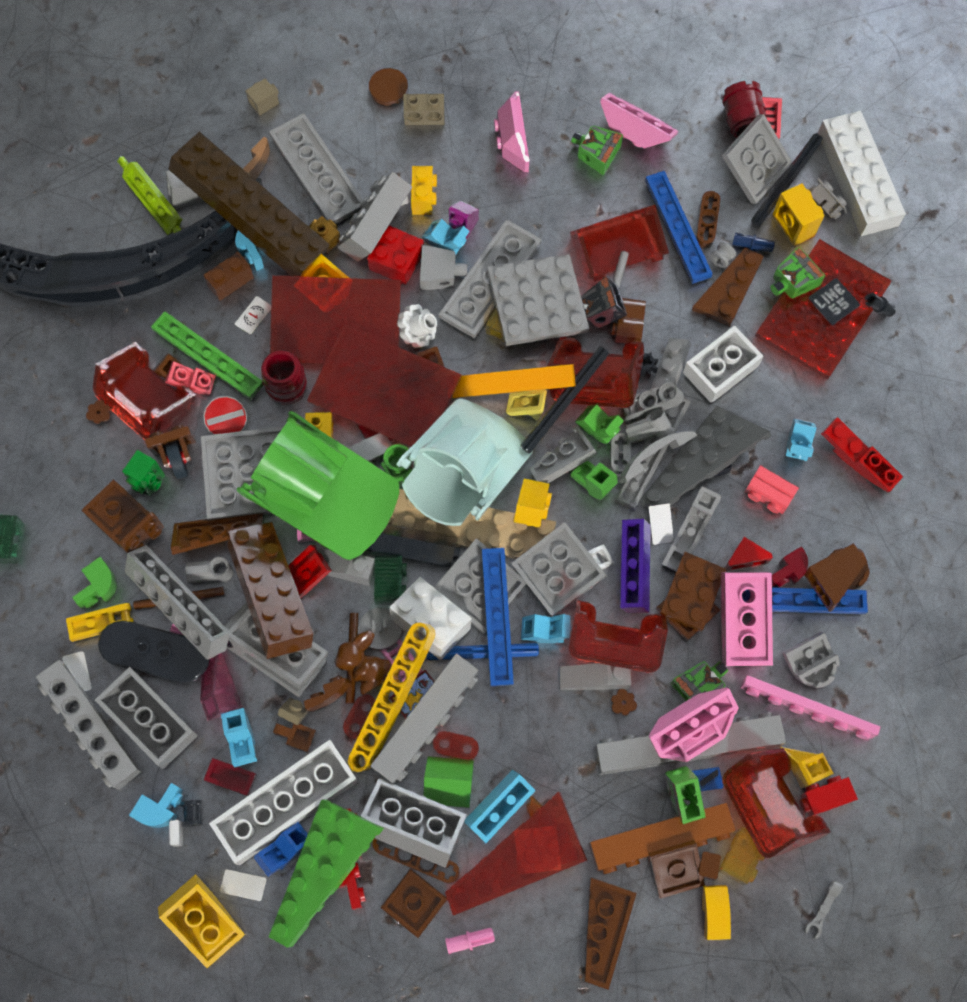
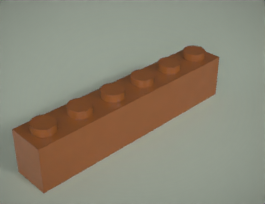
[589,803,736,875]

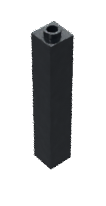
[367,524,460,567]

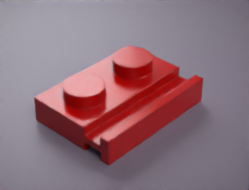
[288,544,332,598]

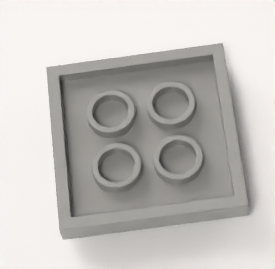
[722,114,792,204]
[511,522,607,617]
[434,538,527,634]

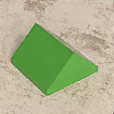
[423,756,474,808]

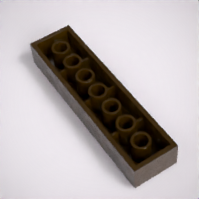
[168,131,330,282]

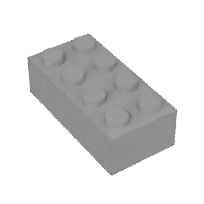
[337,171,412,262]
[95,667,198,769]
[361,778,467,868]

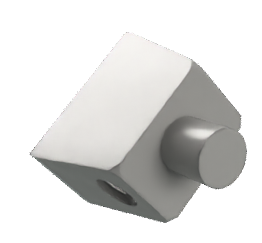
[166,171,204,210]
[420,245,468,291]

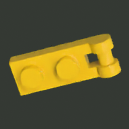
[66,603,134,642]

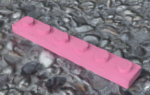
[741,675,880,740]

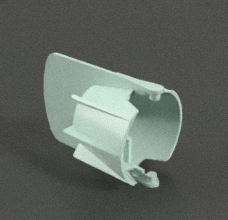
[396,399,533,526]

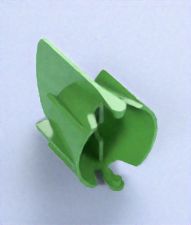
[236,411,399,560]

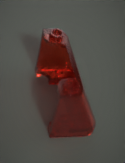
[570,205,669,282]
[547,337,644,408]
[93,342,196,440]
[569,600,668,673]
[723,748,831,858]

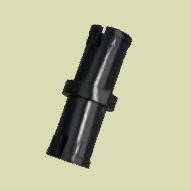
[865,293,896,317]

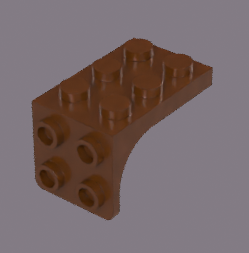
[81,479,164,553]

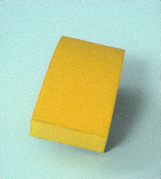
[702,885,731,940]

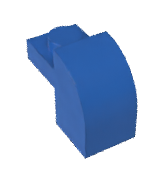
[254,822,308,877]

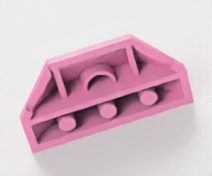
[494,91,529,172]
[600,93,678,148]
[648,688,739,762]

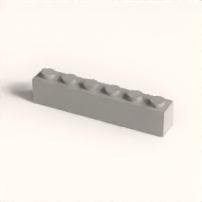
[371,653,479,784]

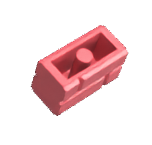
[745,465,799,514]

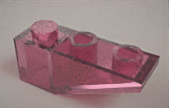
[200,653,242,721]

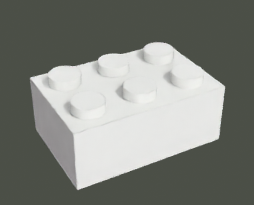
[683,326,763,403]
[389,577,472,661]

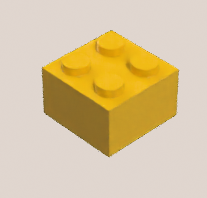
[772,183,824,246]

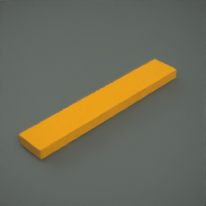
[446,364,576,398]

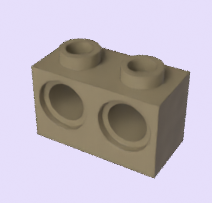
[403,94,445,125]

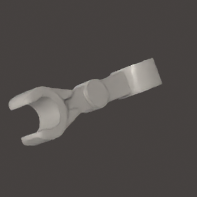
[804,881,843,939]

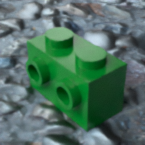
[122,450,165,496]

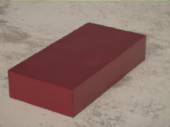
[204,758,257,796]

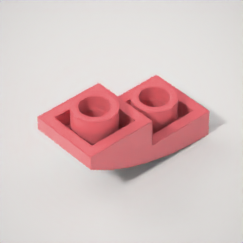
[165,362,216,396]

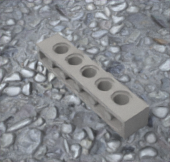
[124,545,230,660]
[36,660,142,790]

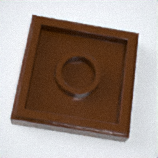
[648,840,705,899]
[380,868,448,938]

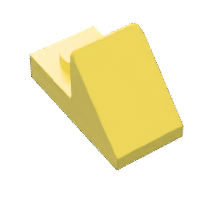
[506,389,547,420]

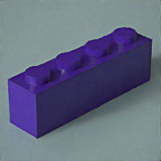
[620,519,651,613]

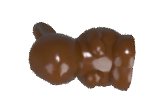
[334,631,391,696]

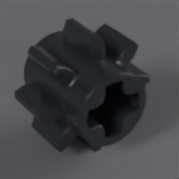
[632,351,658,379]

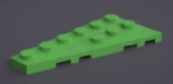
[269,799,384,948]

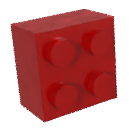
[367,225,424,285]

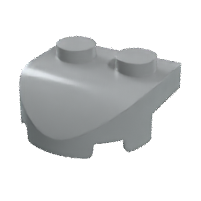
[782,632,840,688]

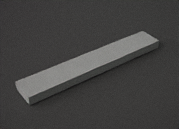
[615,393,691,511]

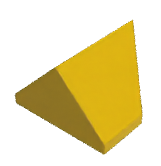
[780,747,834,789]

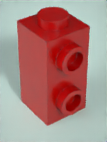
[800,775,858,817]

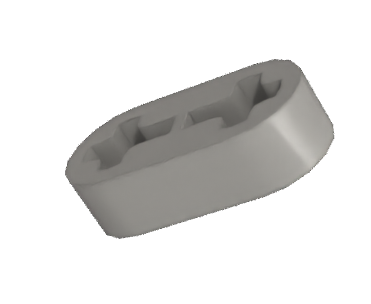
[610,433,631,475]

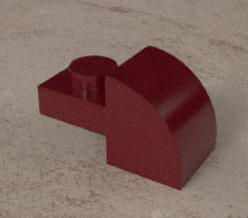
[772,546,808,588]

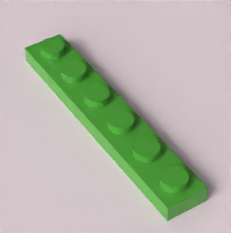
[151,311,264,400]

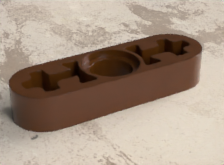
[696,191,721,248]

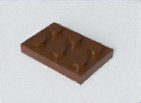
[659,552,727,632]

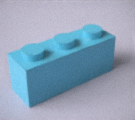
[464,770,536,843]

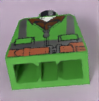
[571,126,623,175]
[770,247,825,298]
[670,661,728,701]
[665,766,706,824]

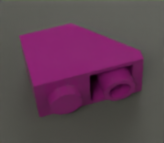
[449,201,479,239]

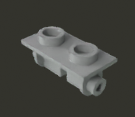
[808,178,847,220]

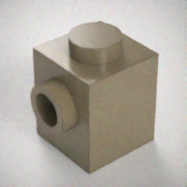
[245,78,279,116]

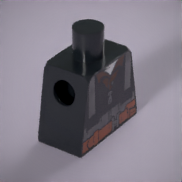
[581,276,627,328]

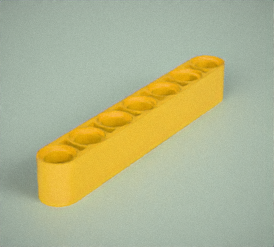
[348,622,436,772]

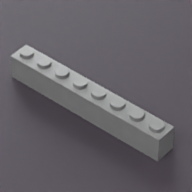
[595,713,786,775]

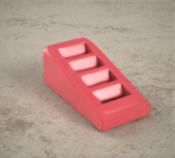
[762,97,782,139]

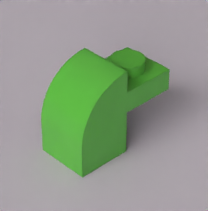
[575,404,624,444]
[571,460,618,500]
[72,557,117,610]

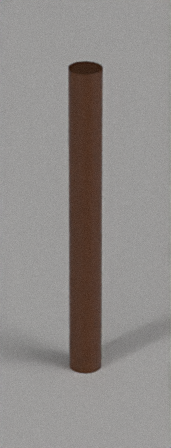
[133,586,225,610]
[345,613,359,704]

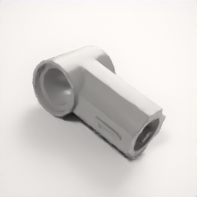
[626,409,673,444]
[185,557,234,583]

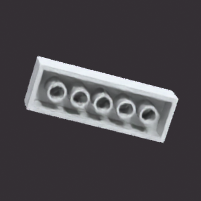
[818,111,906,236]
[209,740,358,866]

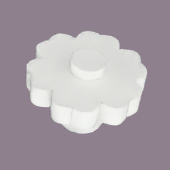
[397,304,437,348]

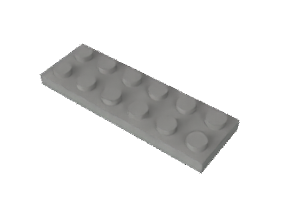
[269,113,363,224]
[439,220,542,338]

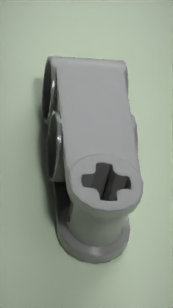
[619,382,684,424]

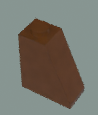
[804,543,867,612]

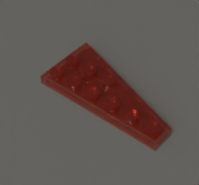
[445,791,588,916]

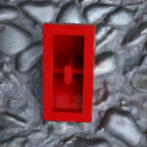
[724,537,773,572]

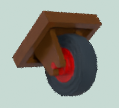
[145,425,197,479]

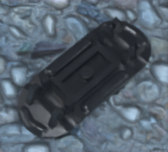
[98,621,210,683]

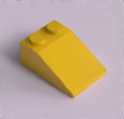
[158,874,245,968]

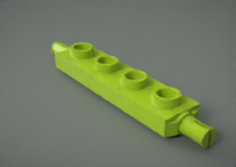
[117,156,183,235]

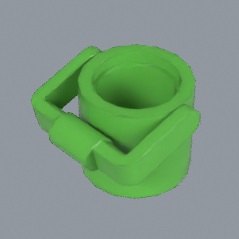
[380,444,413,482]

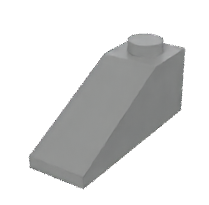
[316,548,376,586]
[559,662,631,690]

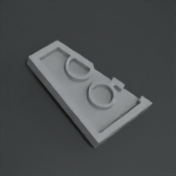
[529,424,597,483]

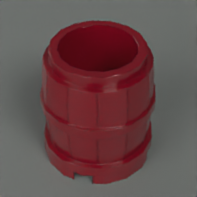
[721,81,767,138]
[261,351,308,405]

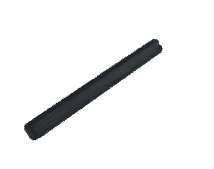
[751,133,823,226]
[520,346,609,453]

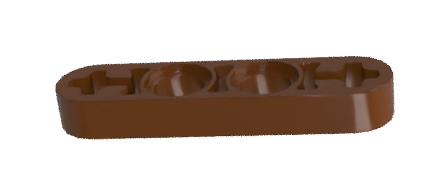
[372,838,460,884]

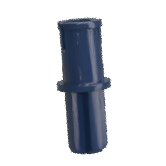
[732,232,775,252]

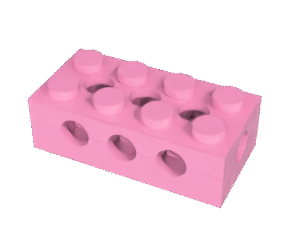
[721,572,773,666]

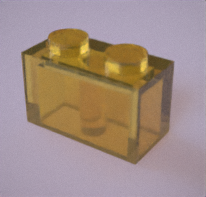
[719,827,769,885]

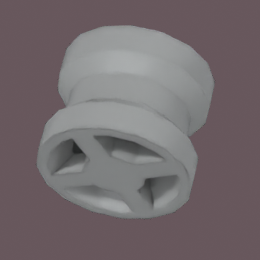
[709,242,736,269]

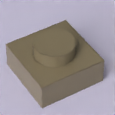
[278,697,308,725]

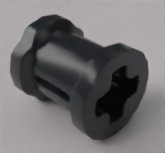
[180,800,203,827]

